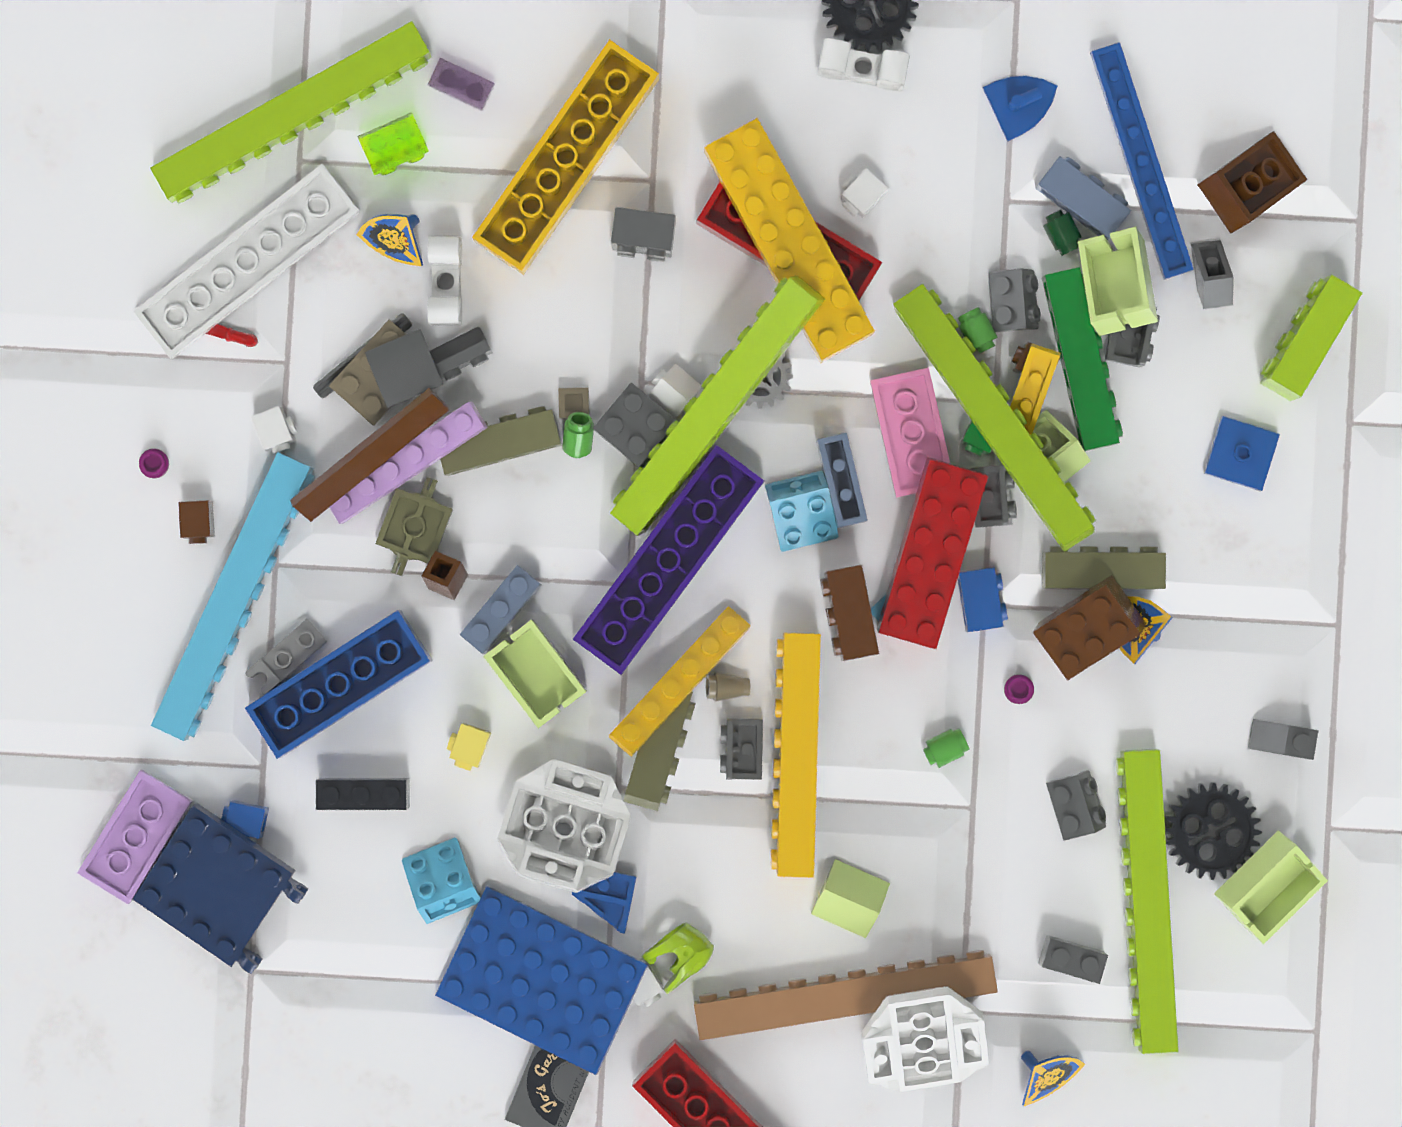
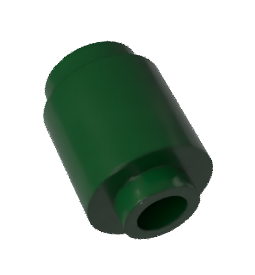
[1043,209,1082,256]

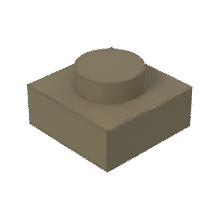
[558,387,589,419]

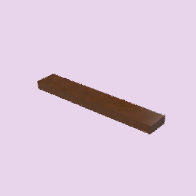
[290,388,449,522]

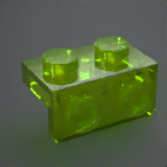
[357,112,429,175]

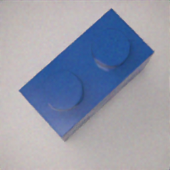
[958,567,1008,632]

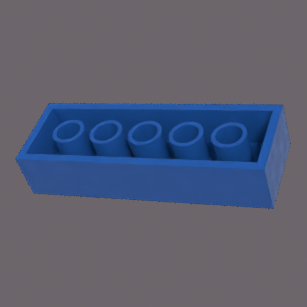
[245,610,433,759]

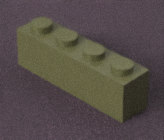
[440,406,562,476]
[1042,546,1166,589]
[623,692,696,812]

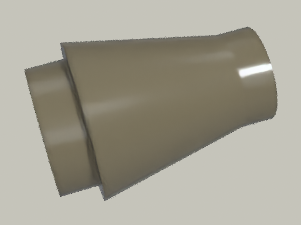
[706,672,751,702]

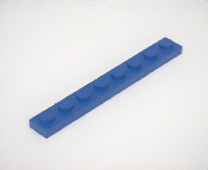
[1090,42,1194,280]

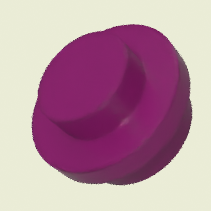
[139,448,169,479]
[1004,674,1034,704]

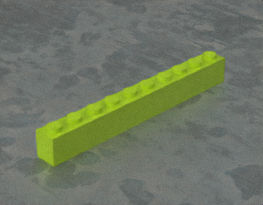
[150,21,432,203]
[610,276,825,536]
[893,284,1096,552]
[1116,749,1179,1054]

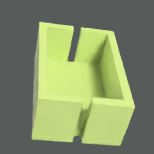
[1078,227,1158,336]
[483,620,587,728]
[1214,830,1328,944]

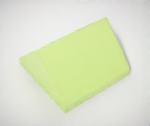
[811,859,890,938]

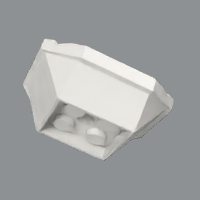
[497,759,631,893]
[861,986,989,1092]

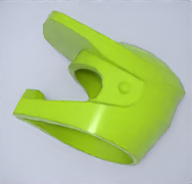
[642,922,714,994]

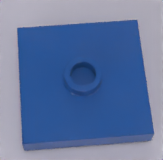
[1204,416,1280,492]

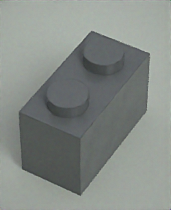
[1038,935,1108,984]

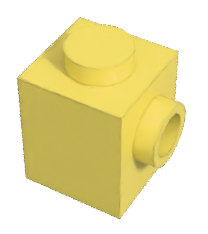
[447,723,491,771]

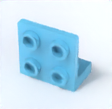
[765,470,839,552]
[402,838,481,924]

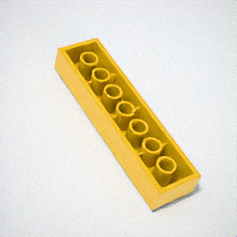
[472,39,660,276]
[704,118,875,363]
[771,633,821,878]

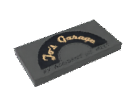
[505,1045,589,1127]

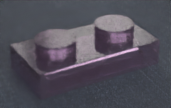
[427,58,495,111]

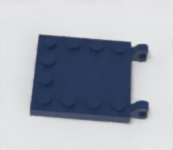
[132,802,309,974]

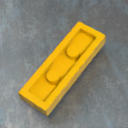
[1010,343,1061,435]

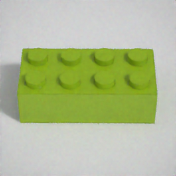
[1260,274,1363,401]

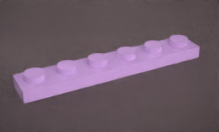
[329,402,488,524]

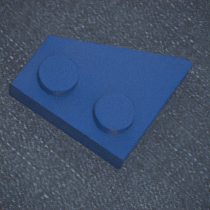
[572,872,637,934]

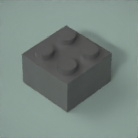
[611,207,676,262]
[593,382,676,468]

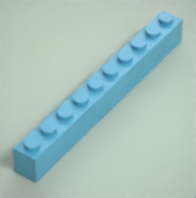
[151,452,315,741]

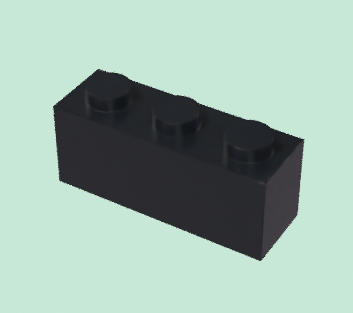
[316,778,410,810]

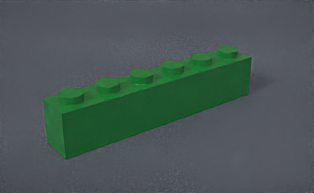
[1042,267,1123,452]

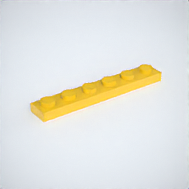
[609,606,751,757]

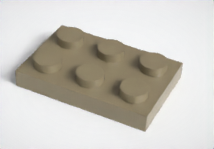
[329,319,434,426]

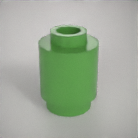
[958,307,998,354]
[562,412,594,458]
[923,728,970,768]

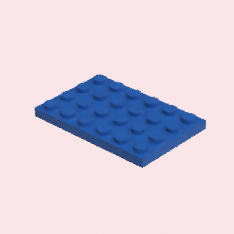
[435,886,649,1075]

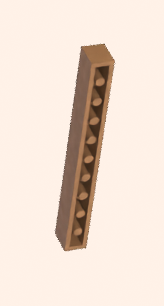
[694,950,998,1040]

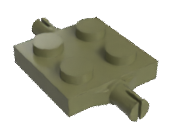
[375,477,453,576]

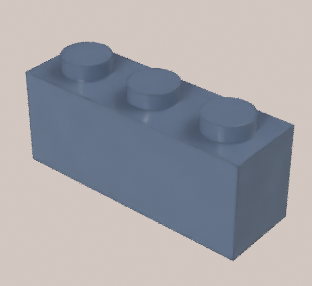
[1035,156,1132,240]
[816,432,868,529]
[459,565,542,654]

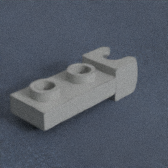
[245,619,327,695]

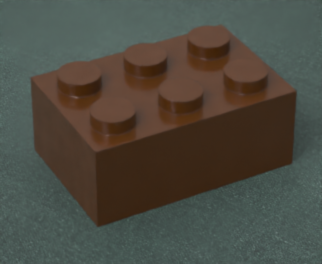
[820,565,879,661]
[1033,575,1147,681]

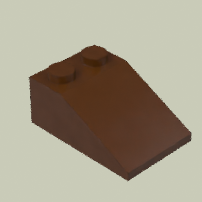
[1197,131,1308,234]

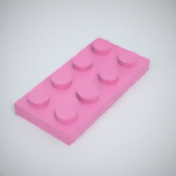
[870,367,950,498]

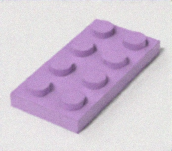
[77,770,193,904]

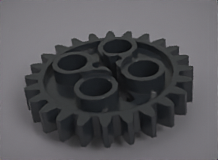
[821,0,919,53]
[1164,782,1262,880]

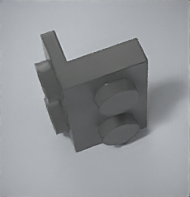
[989,268,1041,333]
[1104,307,1160,367]
[430,327,493,381]
[971,464,1017,528]
[720,719,763,780]
[1046,770,1106,841]

